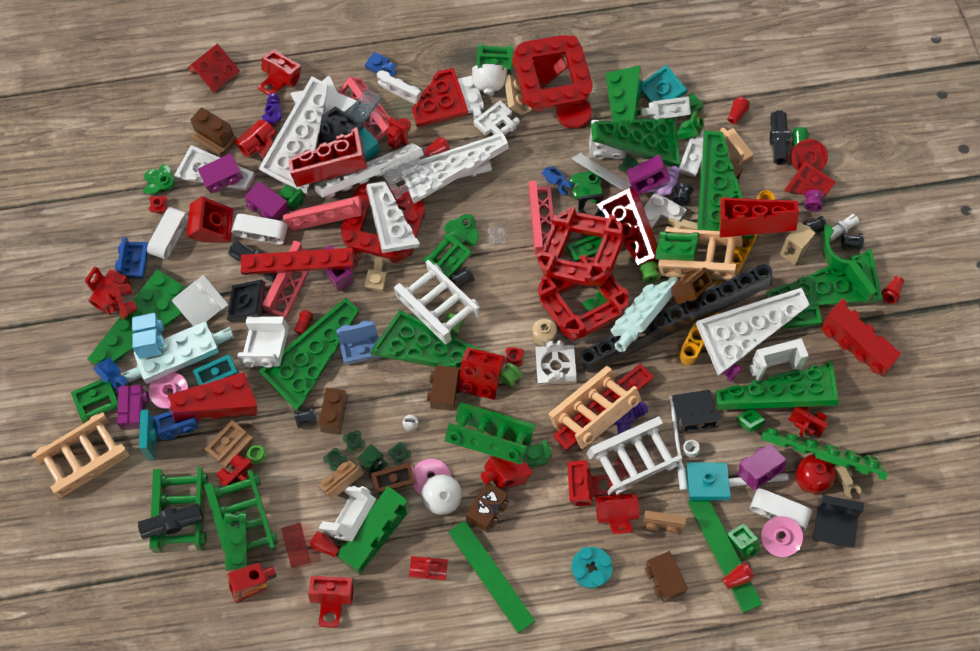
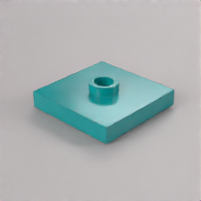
[641,64,688,103]
[139,410,157,461]
[686,462,731,500]

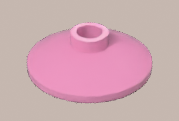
[149,372,188,409]
[413,459,451,496]
[761,516,803,557]

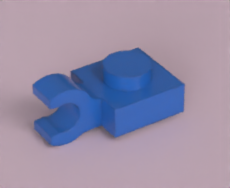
[365,52,397,77]
[541,166,574,195]
[93,357,129,392]

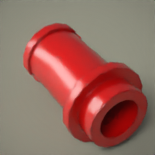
[293,310,313,335]

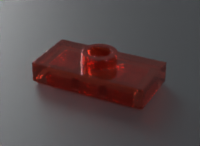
[281,522,311,568]

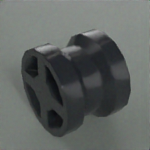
[672,183,694,206]

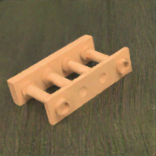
[658,228,743,280]
[548,366,641,449]
[32,412,130,499]

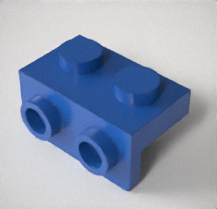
[115,237,148,279]
[154,411,200,440]

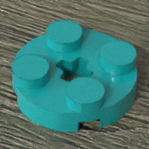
[571,547,613,589]

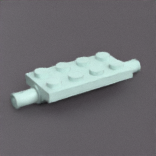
[610,277,679,352]
[121,321,234,385]

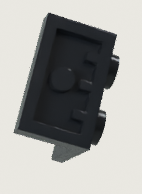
[318,106,364,145]
[672,390,722,433]
[813,495,864,548]

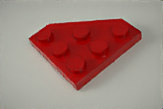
[412,67,468,128]

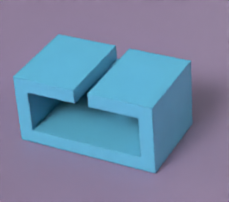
[132,313,164,359]

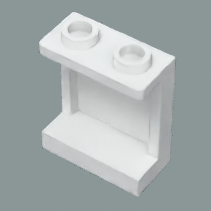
[238,317,289,368]
[749,338,808,381]
[319,485,376,541]

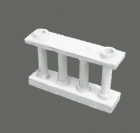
[394,260,480,345]
[586,416,682,495]

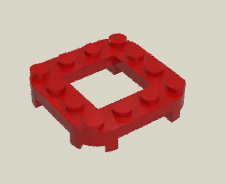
[512,35,593,112]
[341,183,425,263]
[537,208,625,286]
[538,255,629,340]

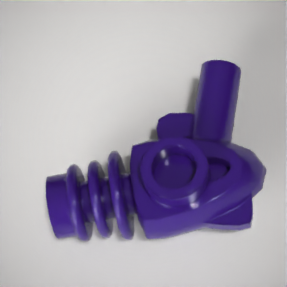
[262,93,282,125]
[614,402,648,434]

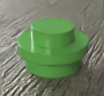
[247,445,267,465]

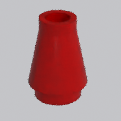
[727,97,750,125]
[423,137,451,158]
[881,276,904,304]
[309,531,341,558]
[722,563,754,590]

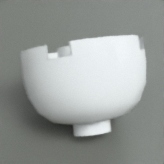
[472,64,507,95]
[421,474,462,515]

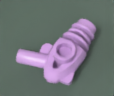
[645,166,680,196]

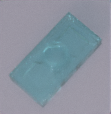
[347,88,382,123]

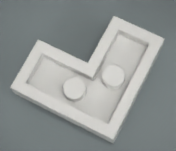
[644,192,687,229]

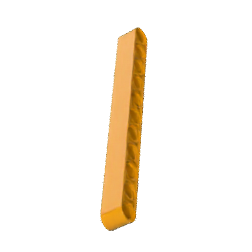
[679,190,775,366]

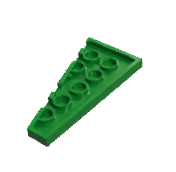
[591,117,680,167]
[697,130,755,239]
[765,248,883,308]
[87,269,187,366]
[259,298,359,412]
[370,310,483,371]
[716,360,838,410]
[761,428,888,481]

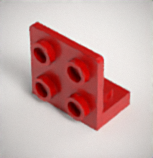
[188,43,240,92]
[533,55,568,89]
[458,347,505,400]

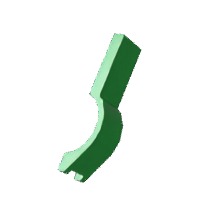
[820,223,877,302]

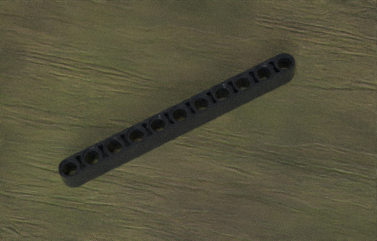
[580,264,773,372]

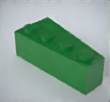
[605,65,643,122]
[338,486,410,575]

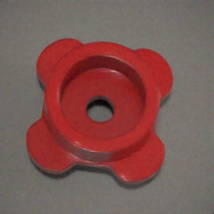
[148,195,168,214]
[504,347,524,367]

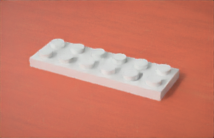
[313,143,424,198]

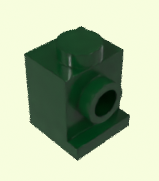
[358,444,388,476]

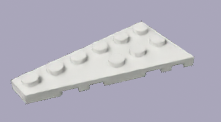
[259,77,328,195]
[400,133,509,203]
[696,288,809,376]

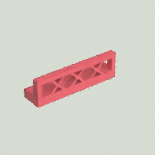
[338,76,390,143]
[529,181,554,255]
[283,196,361,231]
[263,240,309,319]

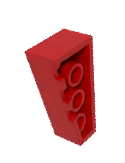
[288,127,368,187]
[597,189,660,265]
[719,198,799,238]
[820,298,901,377]
[168,372,257,422]

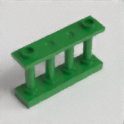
[445,402,536,465]
[149,467,208,553]
[204,470,279,552]

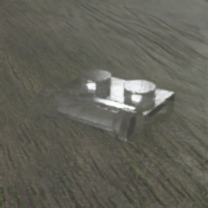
[380,152,429,199]

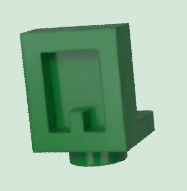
[677,111,704,139]
[278,184,305,211]
[524,440,552,467]
[727,523,760,561]

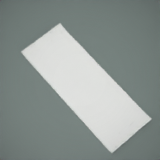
[572,153,631,190]

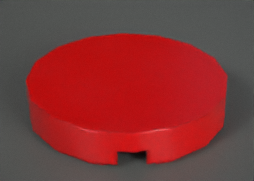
[556,100,592,129]
[791,139,828,171]

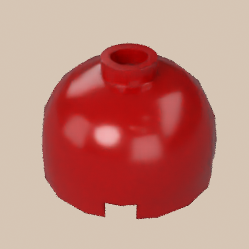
[795,454,837,495]

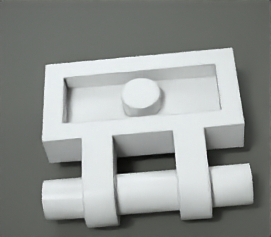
[474,101,520,136]

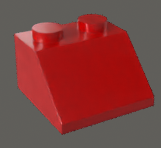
[186,196,233,243]

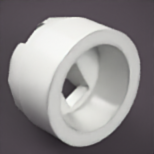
[402,415,418,432]
[683,440,700,457]

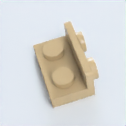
[505,75,533,116]

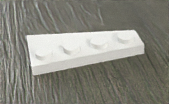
[174,145,255,191]
[366,182,420,253]

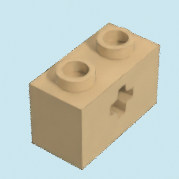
[780,222,815,265]

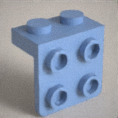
[337,321,379,365]

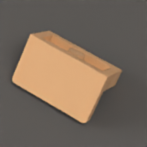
[720,127,754,165]

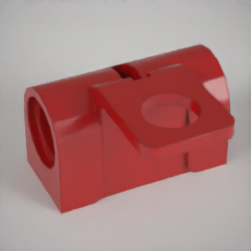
[258,49,301,96]
[233,119,276,160]
[85,266,131,315]
[567,460,613,507]
[595,492,639,534]
[308,576,354,628]

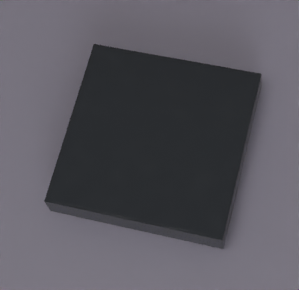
[227,279,266,322]

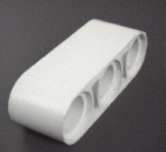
[147,207,189,260]
[232,214,288,245]
[750,489,812,531]

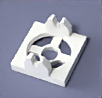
[535,341,577,385]

